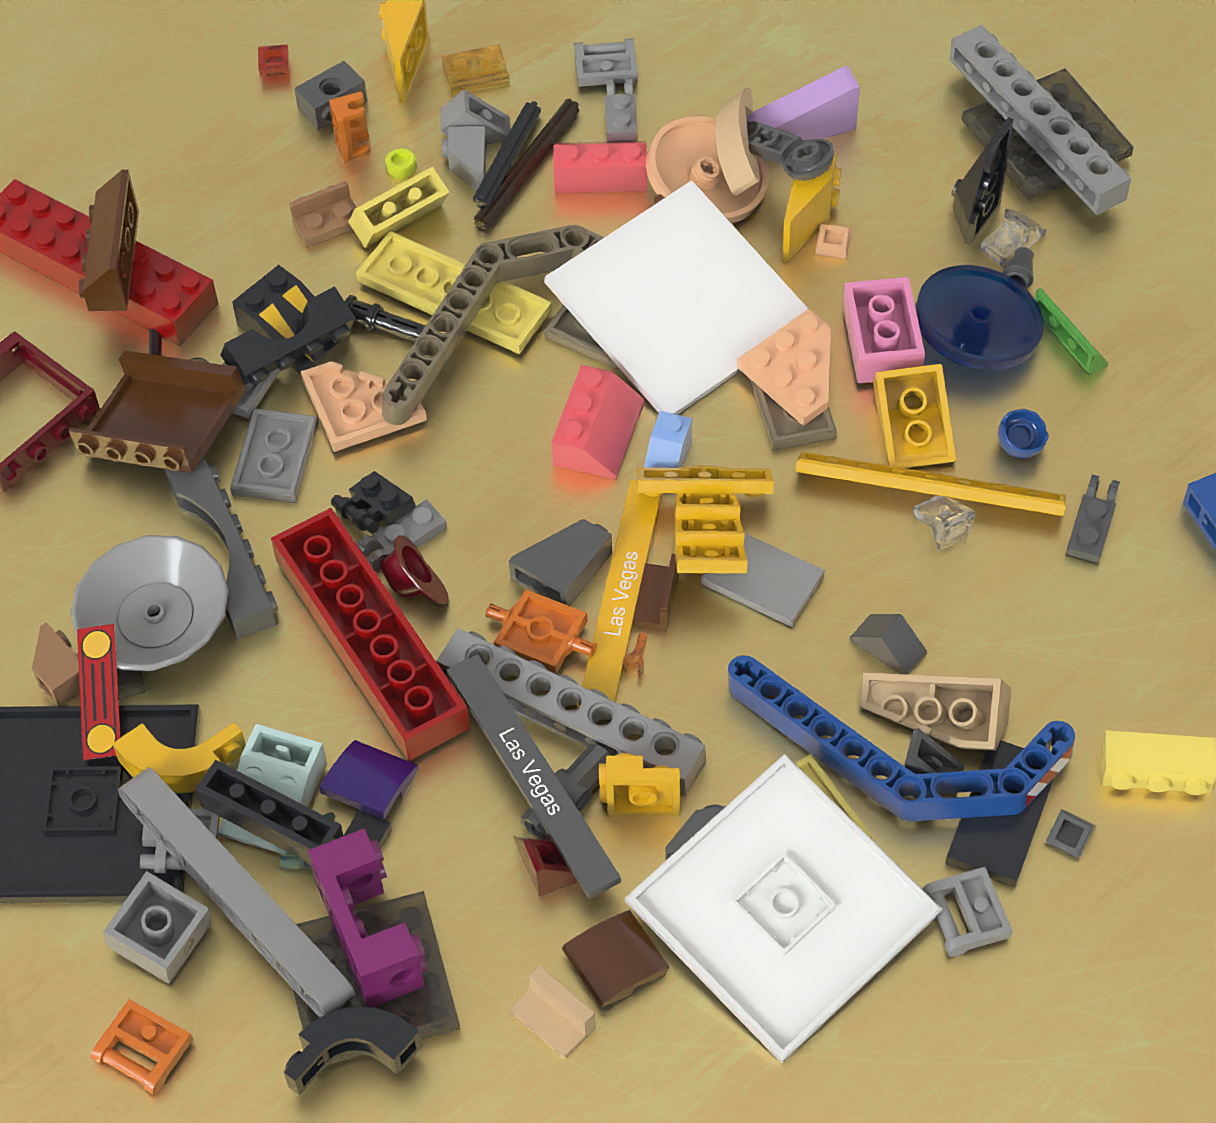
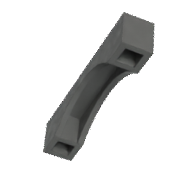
[165,456,278,640]

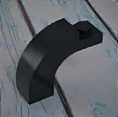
[284,1007,422,1096]

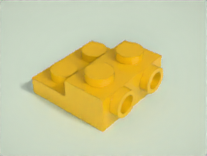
[599,753,680,816]

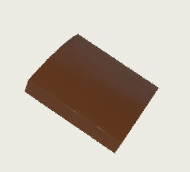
[562,910,670,1007]

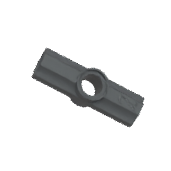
[521,744,610,840]

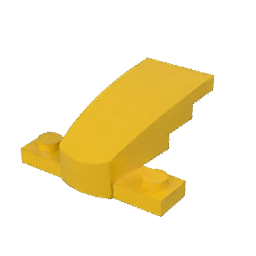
[636,465,774,573]

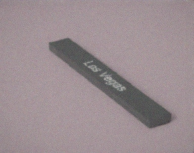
[447,654,621,900]

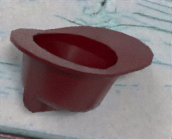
[380,535,449,604]

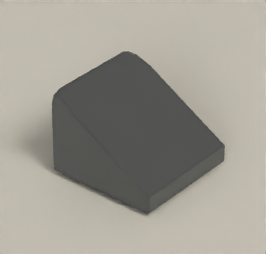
[1046,809,1097,858]

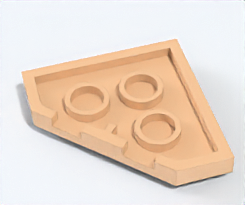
[737,309,831,426]
[301,361,427,452]

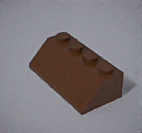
[79,169,139,311]

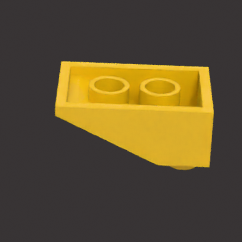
[379,0,429,103]
[782,154,842,262]
[873,364,956,469]

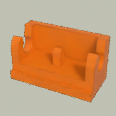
[329,91,371,163]

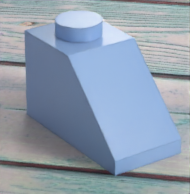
[644,411,692,468]

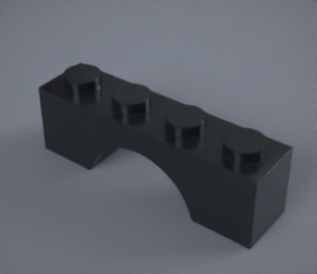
[220,286,355,386]

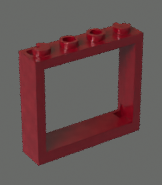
[0,331,100,492]

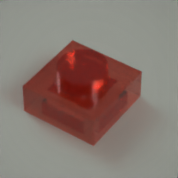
[258,44,290,77]

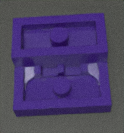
[319,740,419,820]

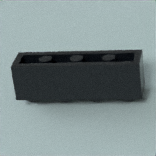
[196,759,344,864]

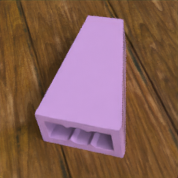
[746,66,860,140]

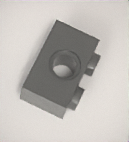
[294,61,368,130]

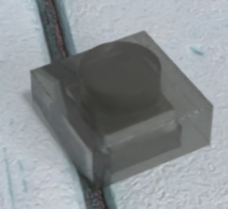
[117,668,147,700]

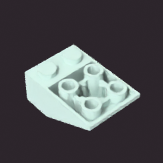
[219,724,327,855]

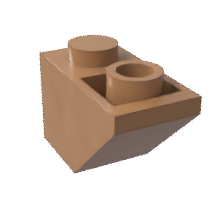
[32,622,80,706]

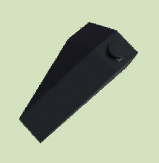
[951,117,1014,246]

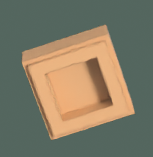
[815,224,852,259]

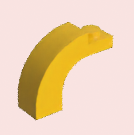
[112,722,246,793]

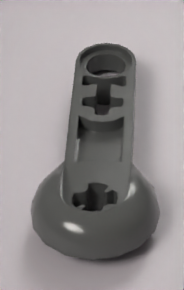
[747,121,835,181]

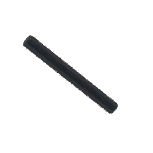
[473,101,541,209]

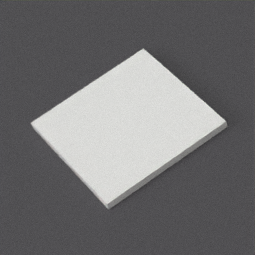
[544,181,808,415]
[625,754,942,1063]

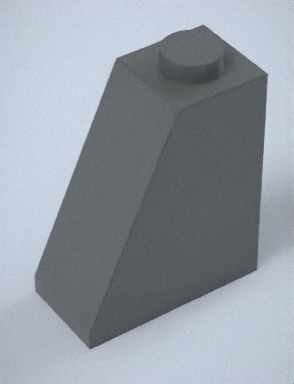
[509,519,612,606]

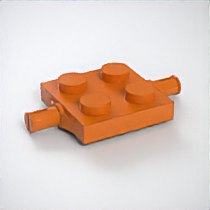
[485,590,597,674]

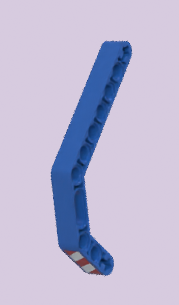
[728,655,1075,821]

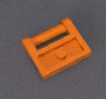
[90,999,193,1095]

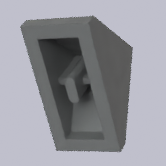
[850,614,927,675]
[905,728,965,797]

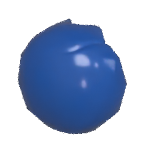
[997,408,1049,459]

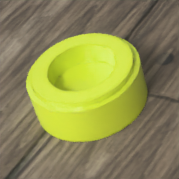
[385,148,417,178]

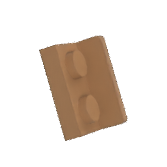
[289,181,357,248]

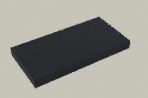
[946,740,1055,887]

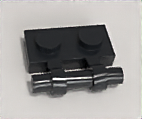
[331,471,416,534]

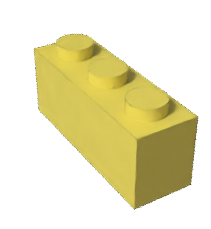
[348,167,449,248]
[1101,730,1216,795]

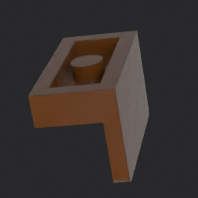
[633,553,679,633]

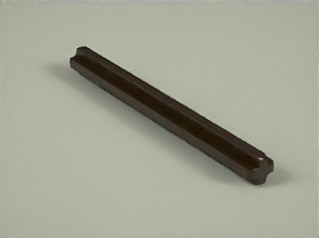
[474,98,579,230]

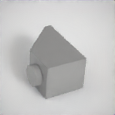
[440,89,510,144]
[442,126,487,191]

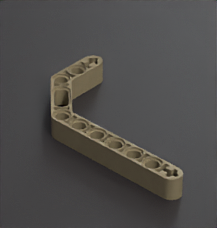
[382,225,605,425]

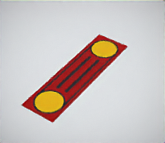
[77,624,120,760]

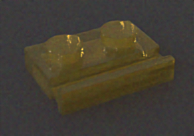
[442,44,510,95]

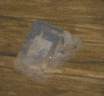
[980,208,1046,267]
[913,495,975,550]

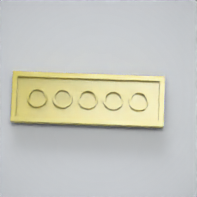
[356,231,552,354]

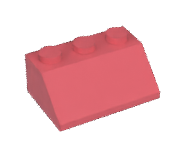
[553,141,647,193]
[552,365,645,480]

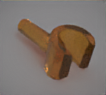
[623,633,647,676]

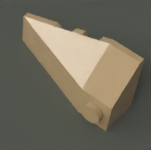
[860,673,1011,751]

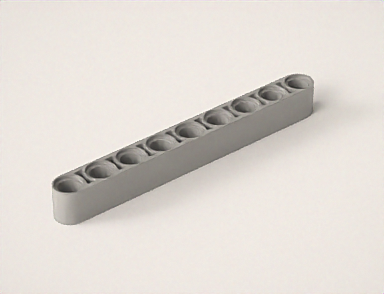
[118,767,355,1017]

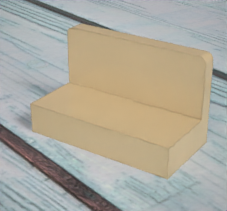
[511,965,596,1058]

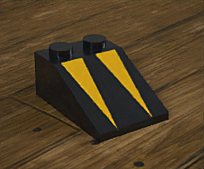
[232,264,349,374]

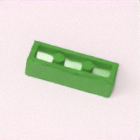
[1033,288,1108,375]

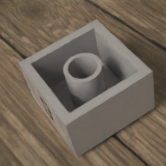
[103,871,211,984]

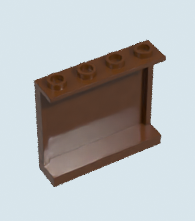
[69,350,246,473]

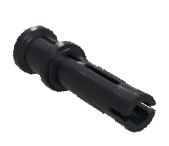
[345,295,426,342]

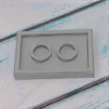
[230,409,319,503]
[701,533,825,627]

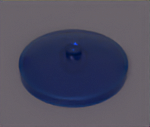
[915,265,1044,371]

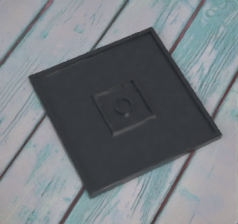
[0,704,201,903]

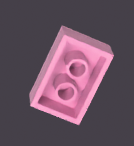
[843,277,925,383]

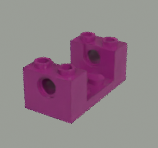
[308,829,428,1008]

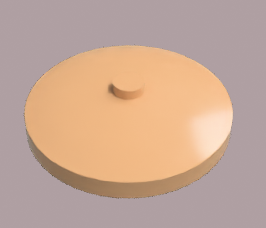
[646,116,768,224]

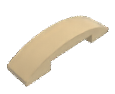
[715,87,759,196]

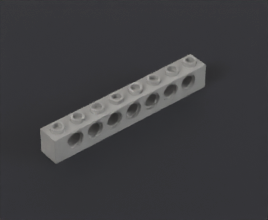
[949,25,1131,215]
[436,628,706,795]

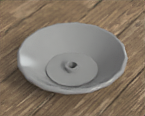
[71,535,229,671]

